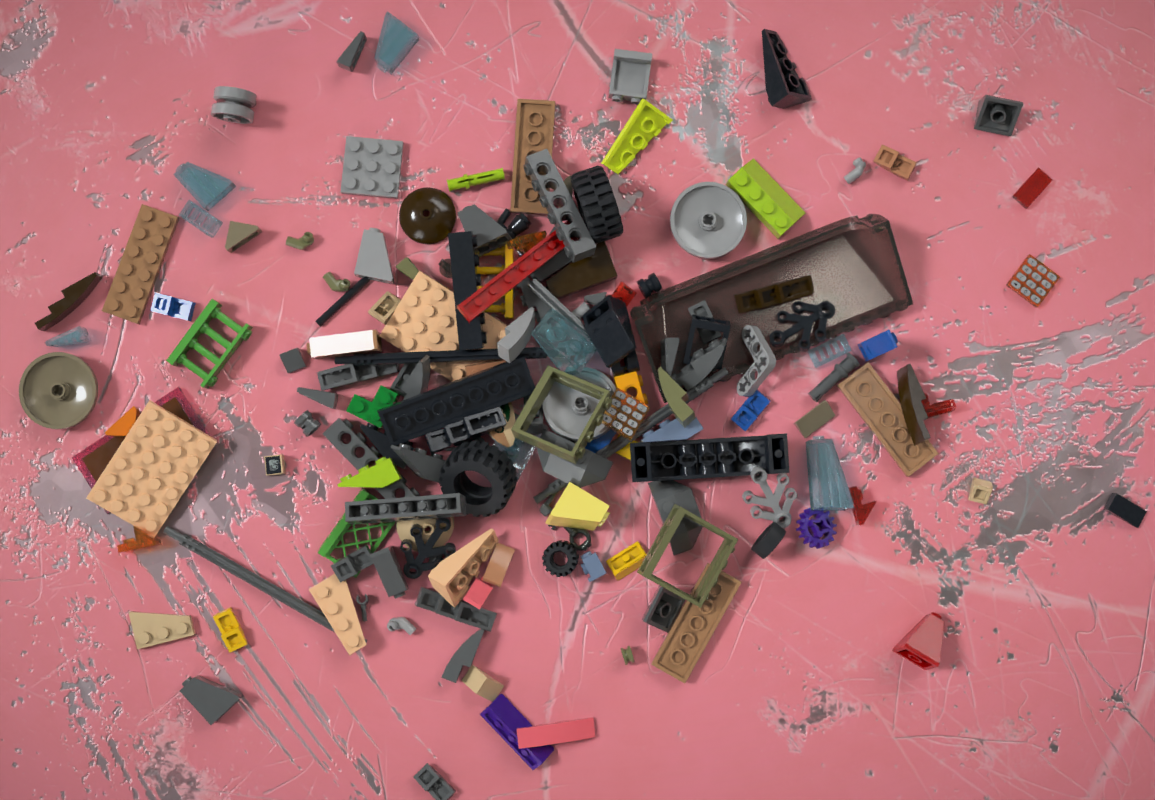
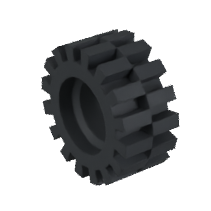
[542,540,579,577]

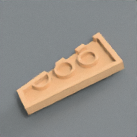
[309,574,366,656]

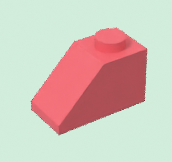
[463,576,493,610]

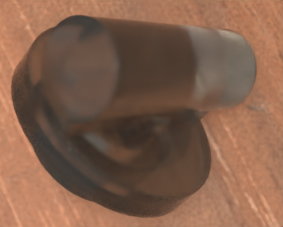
[438,259,452,278]

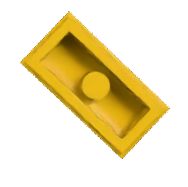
[606,541,647,581]

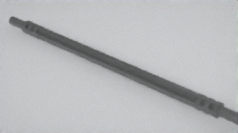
[533,367,729,504]
[163,526,368,643]

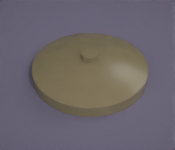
[19,352,98,429]

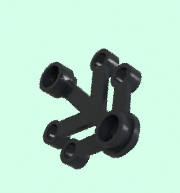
[770,301,835,352]
[400,517,456,579]

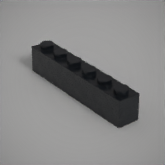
[448,231,487,350]

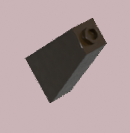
[545,241,618,300]

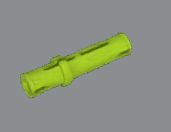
[447,168,505,192]

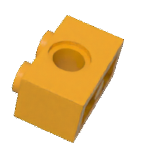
[614,371,648,415]

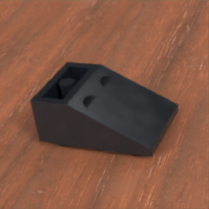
[583,295,637,368]

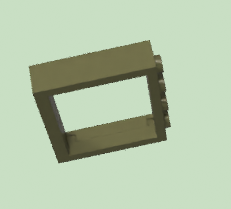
[511,365,612,464]
[637,504,738,608]

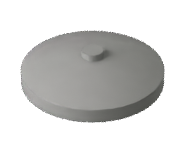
[670,182,747,259]
[542,367,619,442]

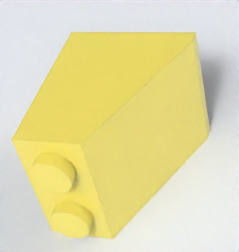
[545,482,610,531]

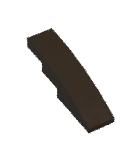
[35,272,102,332]
[734,275,815,313]
[897,364,931,446]

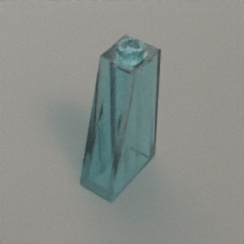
[805,436,854,511]

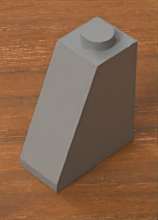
[354,228,394,285]

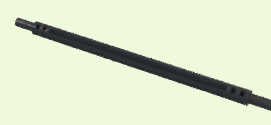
[335,347,566,366]

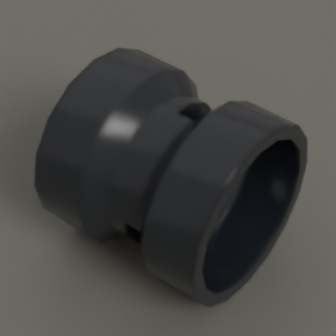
[637,273,662,298]

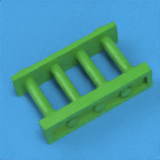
[166,299,253,389]

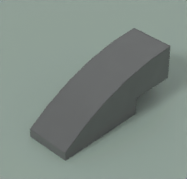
[401,355,431,400]
[441,629,485,683]

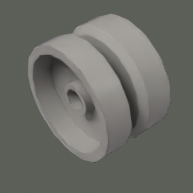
[211,86,257,124]

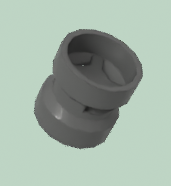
[294,410,321,437]

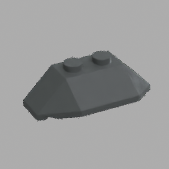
[536,429,614,488]
[648,480,703,556]

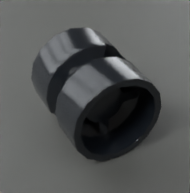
[611,350,640,377]

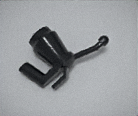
[497,208,532,257]

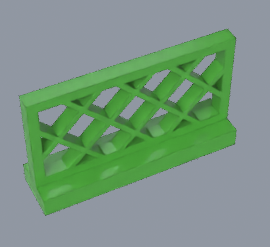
[318,487,396,578]

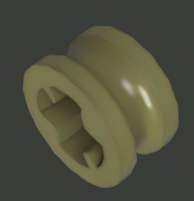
[620,646,635,665]

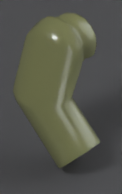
[286,232,314,250]
[323,272,350,292]

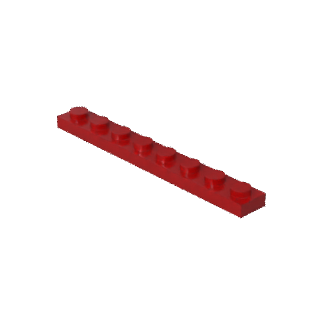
[457,221,577,323]

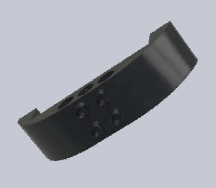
[630,433,790,482]

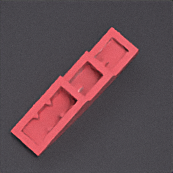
[517,717,595,749]

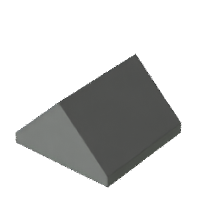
[974,95,1023,136]
[642,585,685,633]

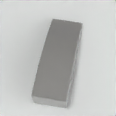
[497,307,535,363]

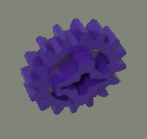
[796,506,837,549]

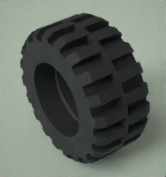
[570,166,623,244]
[439,441,517,517]

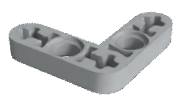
[737,325,776,397]

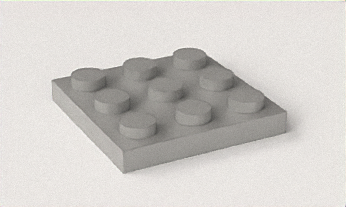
[341,136,404,199]

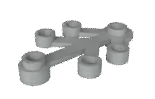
[742,466,797,528]

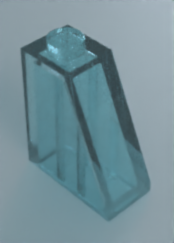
[374,11,419,75]
[173,162,236,211]

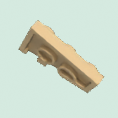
[129,611,195,649]

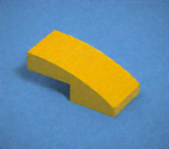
[213,607,248,653]

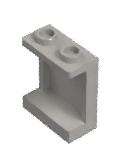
[608,49,652,105]

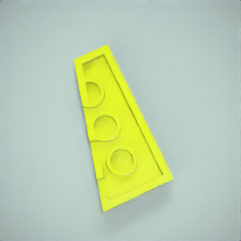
[601,99,673,174]

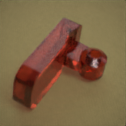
[921,393,956,418]

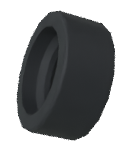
[751,522,786,559]

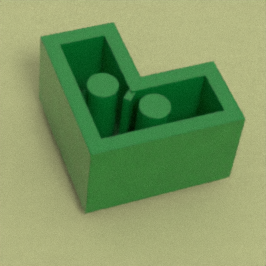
[346,385,400,429]

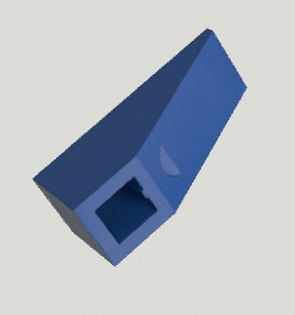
[858,330,898,362]

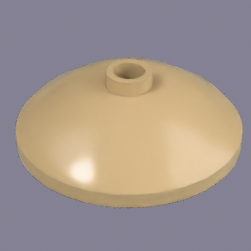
[396,517,454,552]

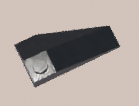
[762,29,812,109]

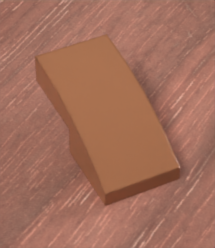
[873,145,917,181]
[482,543,515,587]

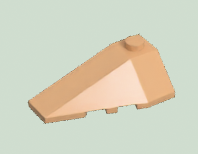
[428,528,499,607]

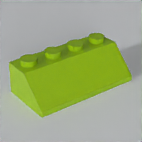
[726,158,805,239]

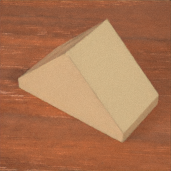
[368,291,401,325]
[462,664,504,702]

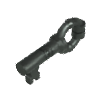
[548,525,592,551]

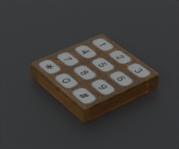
[1006,254,1060,308]
[602,387,650,441]

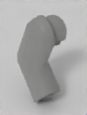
[844,157,866,184]
[387,617,417,635]

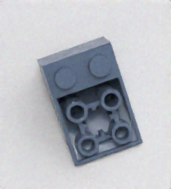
[640,417,703,442]

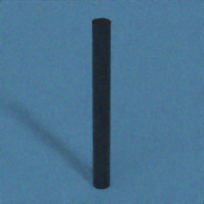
[315,277,370,327]

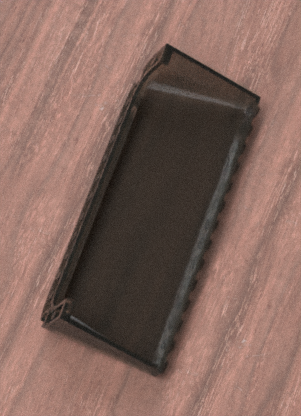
[630,214,913,403]

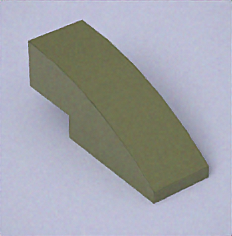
[658,367,696,428]

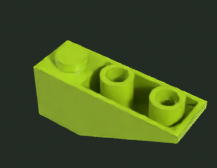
[337,456,402,488]

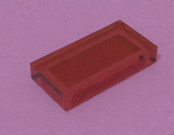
[1012,167,1052,209]

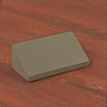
[793,400,836,438]

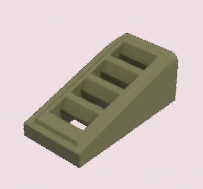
[396,257,419,280]

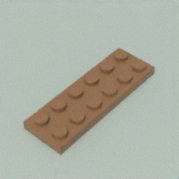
[510,99,555,215]
[102,204,179,325]
[837,362,939,477]
[651,563,742,683]

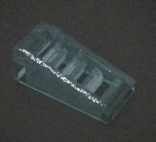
[179,200,223,238]
[45,326,91,347]
[807,334,852,368]

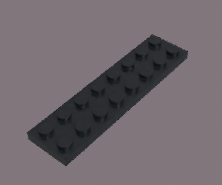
[377,355,535,446]

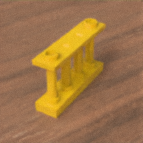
[475,241,514,319]

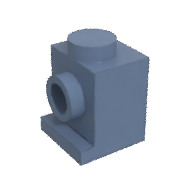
[580,551,606,582]

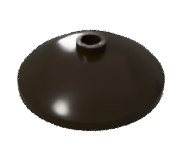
[399,187,456,244]

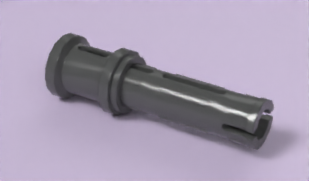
[808,353,860,402]

